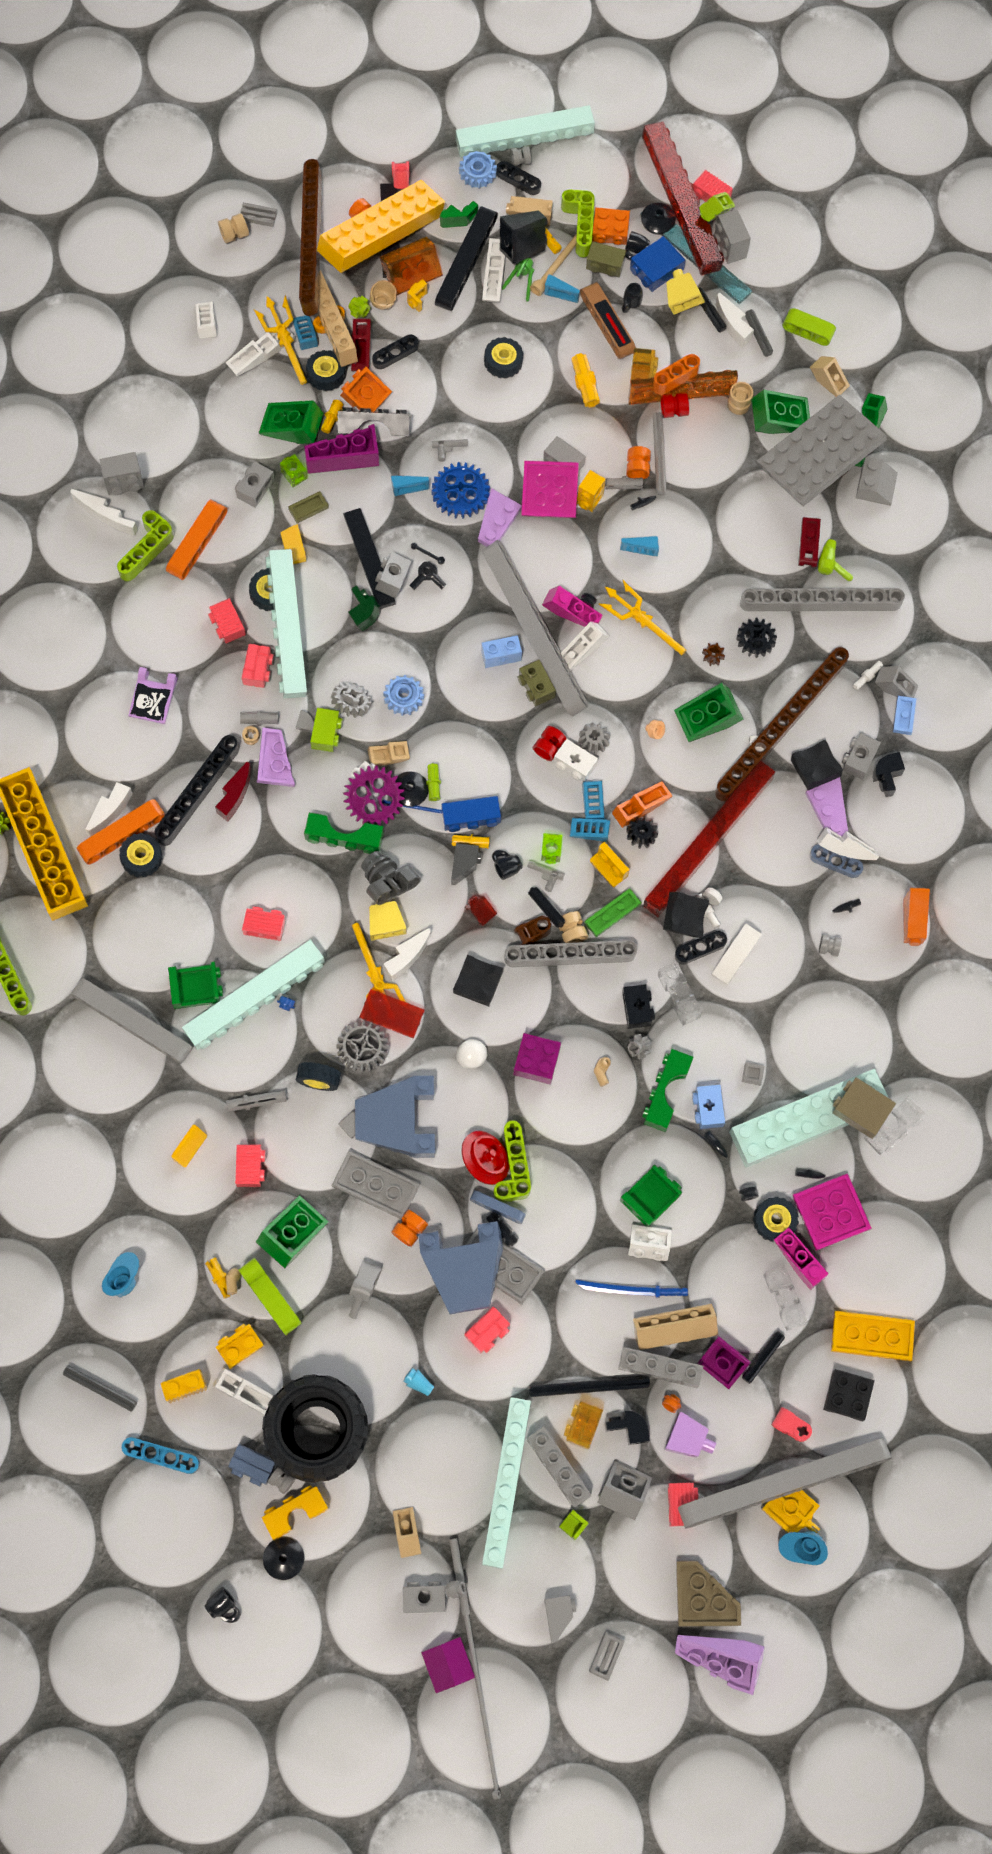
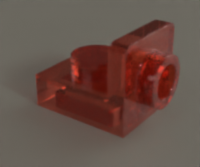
[464,895,497,926]

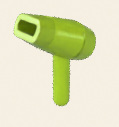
[818,539,853,581]

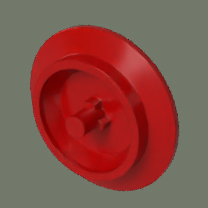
[461,1131,509,1185]

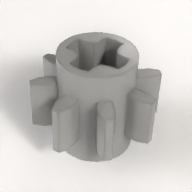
[628,1034,652,1059]

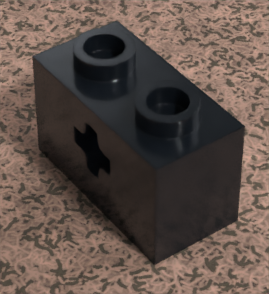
[622,984,655,1029]

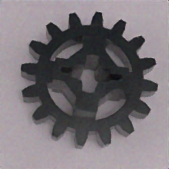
[736,618,777,658]

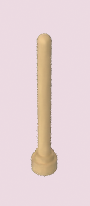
[530,235,576,296]

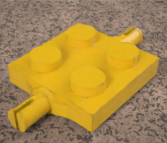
[761,1490,820,1533]

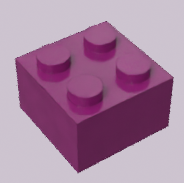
[513,1033,561,1085]

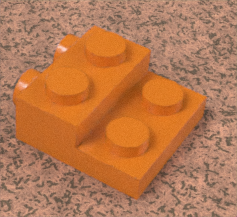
[592,207,630,245]
[340,367,392,412]

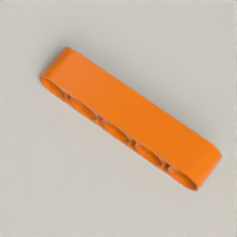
[166,499,227,580]
[77,799,165,865]

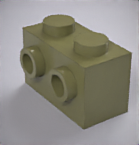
[586,242,626,277]
[517,660,556,707]

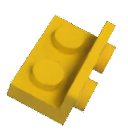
[590,842,629,888]
[215,1324,264,1370]

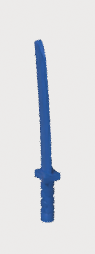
[575,1280,688,1298]

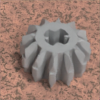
[578,722,610,755]

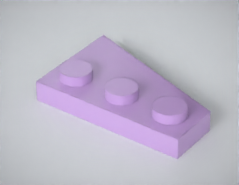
[257,728,295,787]
[805,777,848,837]

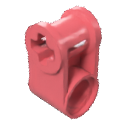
[392,161,410,189]
[771,1407,812,1442]

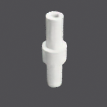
[853,661,883,690]
[696,893,721,929]

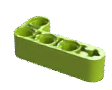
[561,189,595,257]
[117,510,174,581]
[493,1121,531,1203]
[238,1258,302,1336]

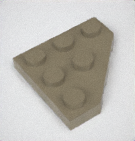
[676,1561,741,1626]

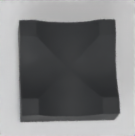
[791,740,843,791]
[663,892,709,938]
[453,955,503,1007]
[823,1369,875,1422]

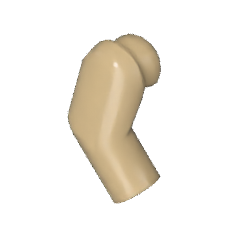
[226,1268,241,1295]

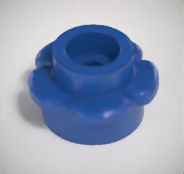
[277,995,296,1011]

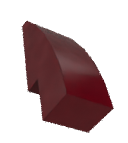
[351,319,371,372]
[215,762,251,822]

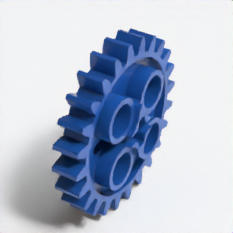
[431,462,490,519]

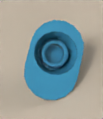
[102,1252,139,1298]
[778,1531,828,1565]

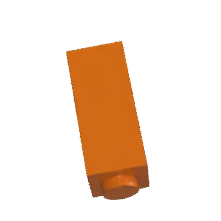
[903,888,930,946]

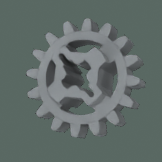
[330,682,372,718]

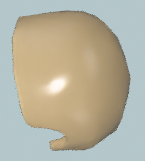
[370,280,397,310]

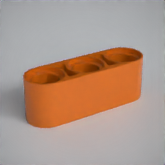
[653,354,700,395]

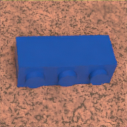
[441,796,501,832]

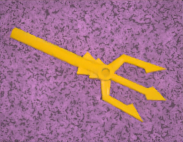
[253,295,307,385]
[599,579,686,656]
[352,923,410,1025]

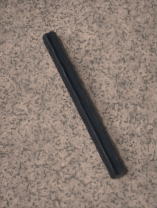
[529,1376,650,1397]

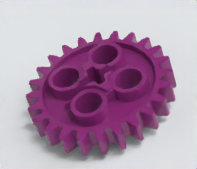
[343,765,405,826]

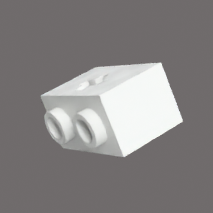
[554,739,598,782]

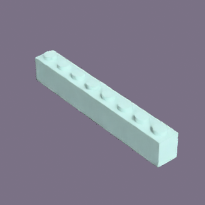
[456,105,595,158]
[265,549,307,699]
[182,939,325,1050]
[482,1397,531,1569]

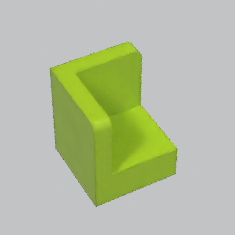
[559,1510,589,1540]

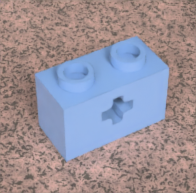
[481,635,522,668]
[692,1085,725,1129]

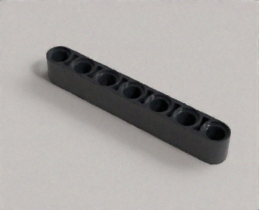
[435,206,498,311]
[154,735,239,846]

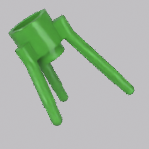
[502,258,534,301]

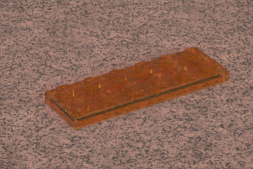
[628,370,738,405]

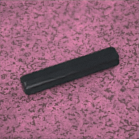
[698,287,727,333]
[528,887,565,928]
[742,1331,785,1384]

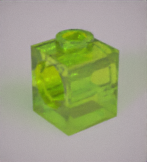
[280,454,308,487]
[541,833,562,864]

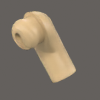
[594,1057,611,1087]

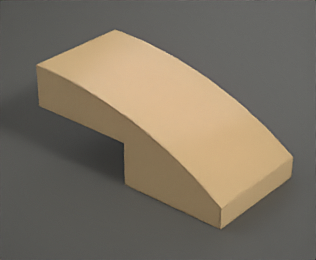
[368,741,410,766]

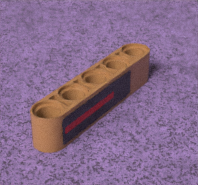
[580,282,636,359]

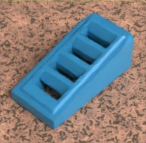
[544,274,580,303]
[293,315,318,350]
[391,476,429,496]
[620,536,659,556]
[582,781,604,819]
[570,818,610,842]

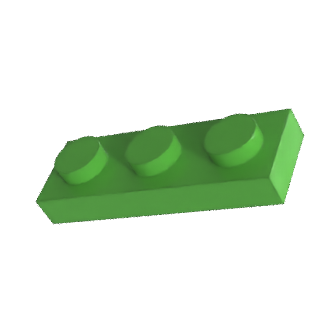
[584,888,642,938]

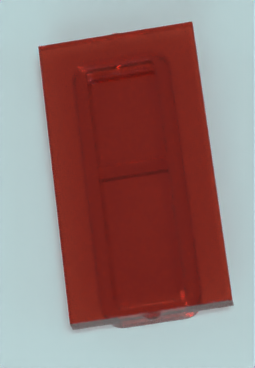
[359,989,424,1039]

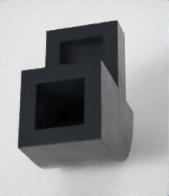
[872,752,905,797]
[604,1411,650,1445]

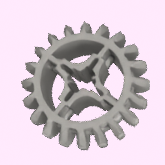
[336,1021,389,1073]

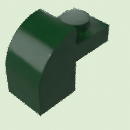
[348,585,380,632]

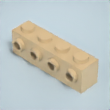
[633,1304,718,1350]

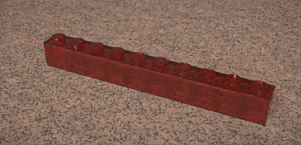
[642,121,724,275]
[643,761,776,917]

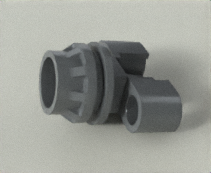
[361,851,421,905]

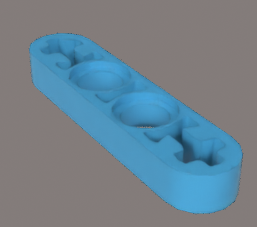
[121,1437,200,1474]

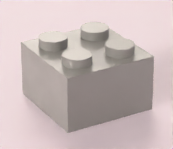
[713,209,751,264]
[99,452,144,495]

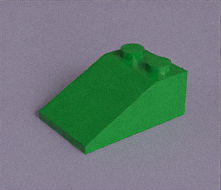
[752,389,810,434]
[259,400,323,444]
[674,683,744,742]
[256,1195,329,1269]

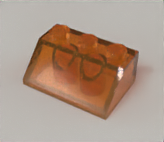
[379,236,443,296]

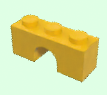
[261,1485,329,1540]

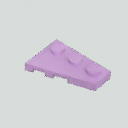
[478,488,522,547]

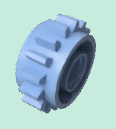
[459,151,497,188]
[383,675,424,716]

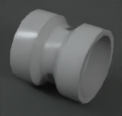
[511,146,531,166]
[819,934,842,957]
[268,1467,296,1494]

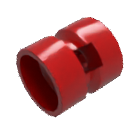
[661,392,689,418]
[532,726,567,761]

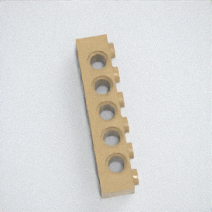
[317,270,358,367]

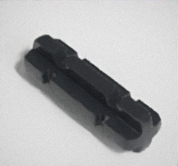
[486,1212,518,1247]

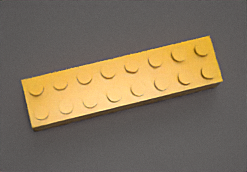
[317,179,445,273]
[0,767,88,921]

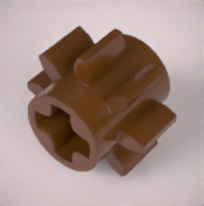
[702,643,725,666]

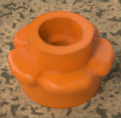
[662,1394,681,1413]

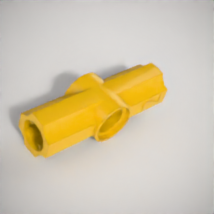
[571,353,600,408]

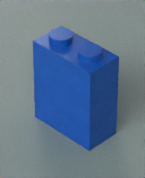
[630,236,686,292]

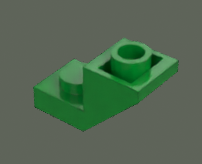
[440,201,478,228]

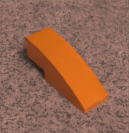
[612,781,672,828]

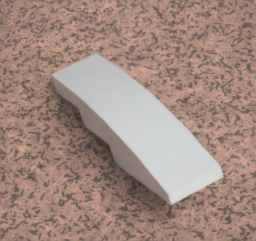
[482,238,505,303]
[225,328,296,376]
[71,489,137,536]

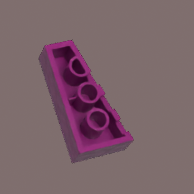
[304,424,379,474]

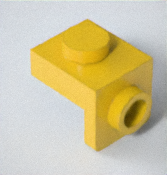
[407,279,427,312]

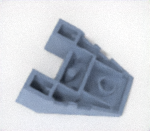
[355,1076,435,1158]
[418,1221,503,1314]

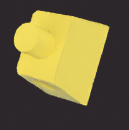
[666,269,705,315]
[369,901,407,941]

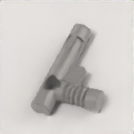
[432,439,468,462]
[527,860,565,892]

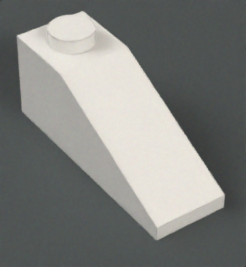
[561,621,609,671]

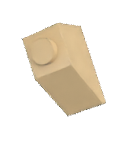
[810,356,850,397]
[393,1507,421,1558]

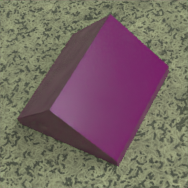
[697,1336,751,1389]
[421,1637,475,1693]

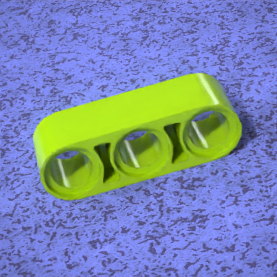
[782,308,836,346]

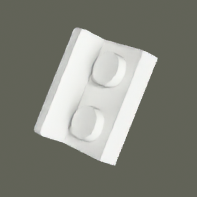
[628,1224,672,1261]

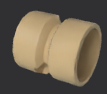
[218,213,249,244]
[727,382,753,415]
[559,911,589,943]

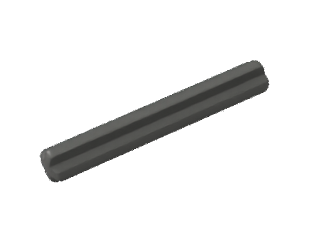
[63,1365,137,1412]

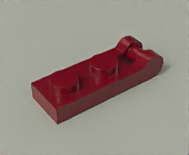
[798,517,821,568]

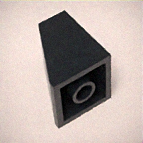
[499,210,547,264]

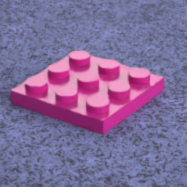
[521,461,579,518]
[792,1173,872,1251]

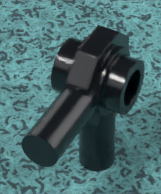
[409,562,446,590]

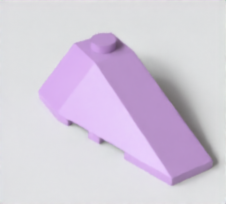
[675,1635,764,1695]

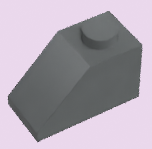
[451,843,482,885]

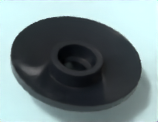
[641,202,676,234]
[395,772,429,807]
[263,1537,304,1580]

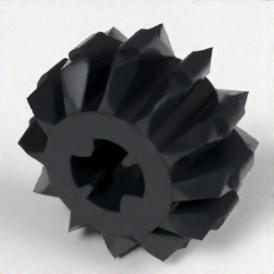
[626,816,658,849]

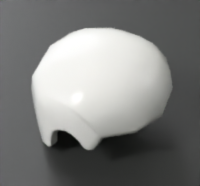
[456,1039,487,1069]

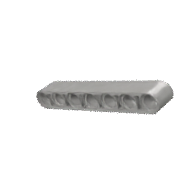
[504,940,637,967]
[71,978,193,1064]

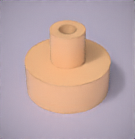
[645,720,665,739]

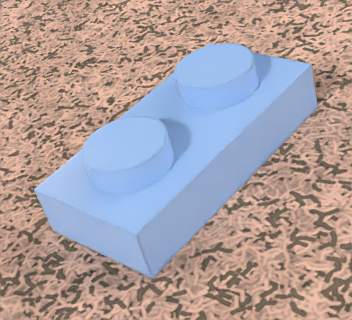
[893,696,916,735]

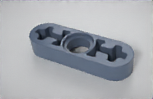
[810,845,863,878]
[470,1190,526,1224]

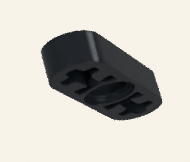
[496,161,541,195]
[372,334,419,369]
[675,931,727,965]

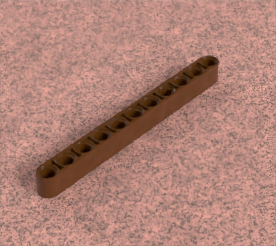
[299,159,322,316]
[715,647,849,801]

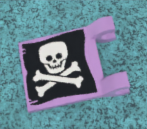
[128,667,178,724]

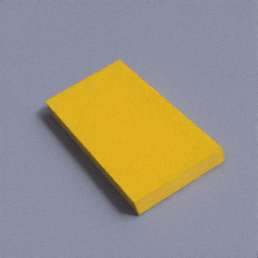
[831,1311,915,1361]

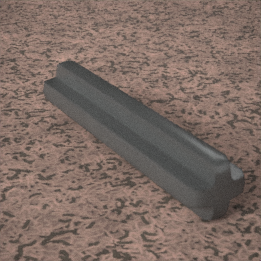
[745,309,773,357]

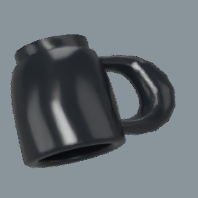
[625,231,650,261]
[622,283,643,313]
[492,850,522,880]
[204,1587,241,1623]

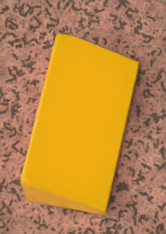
[280,524,306,564]
[171,1124,207,1168]

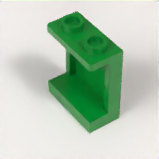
[168,961,223,1009]
[620,1165,682,1227]

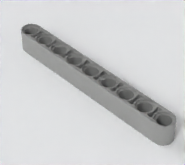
[740,588,905,611]

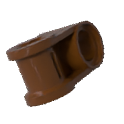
[513,916,551,945]

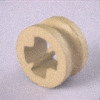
[242,726,260,745]

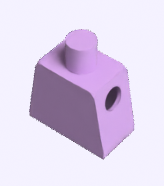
[665,1412,716,1458]

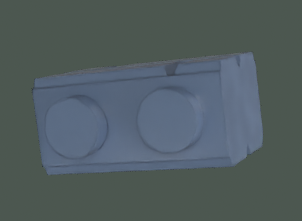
[228,1444,276,1487]

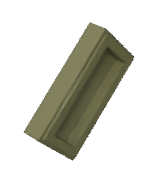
[288,491,329,523]

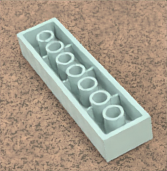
[729,1068,888,1168]

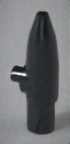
[630,496,656,511]
[832,899,861,913]
[704,1132,728,1158]
[795,1169,826,1179]

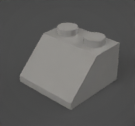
[856,457,898,506]
[597,1460,653,1520]

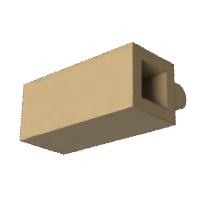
[506,196,553,226]

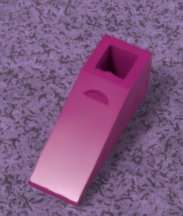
[542,586,603,627]
[774,1228,828,1290]

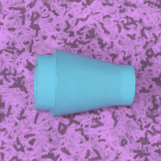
[403,1368,434,1396]

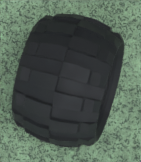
[262,1374,368,1483]

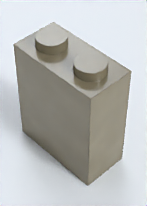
[832,1077,897,1140]

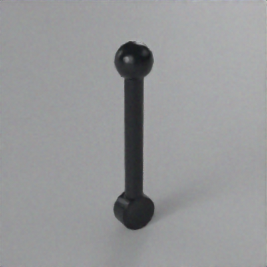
[411,542,445,565]

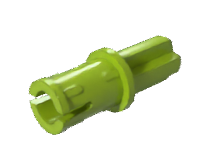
[426,763,441,801]

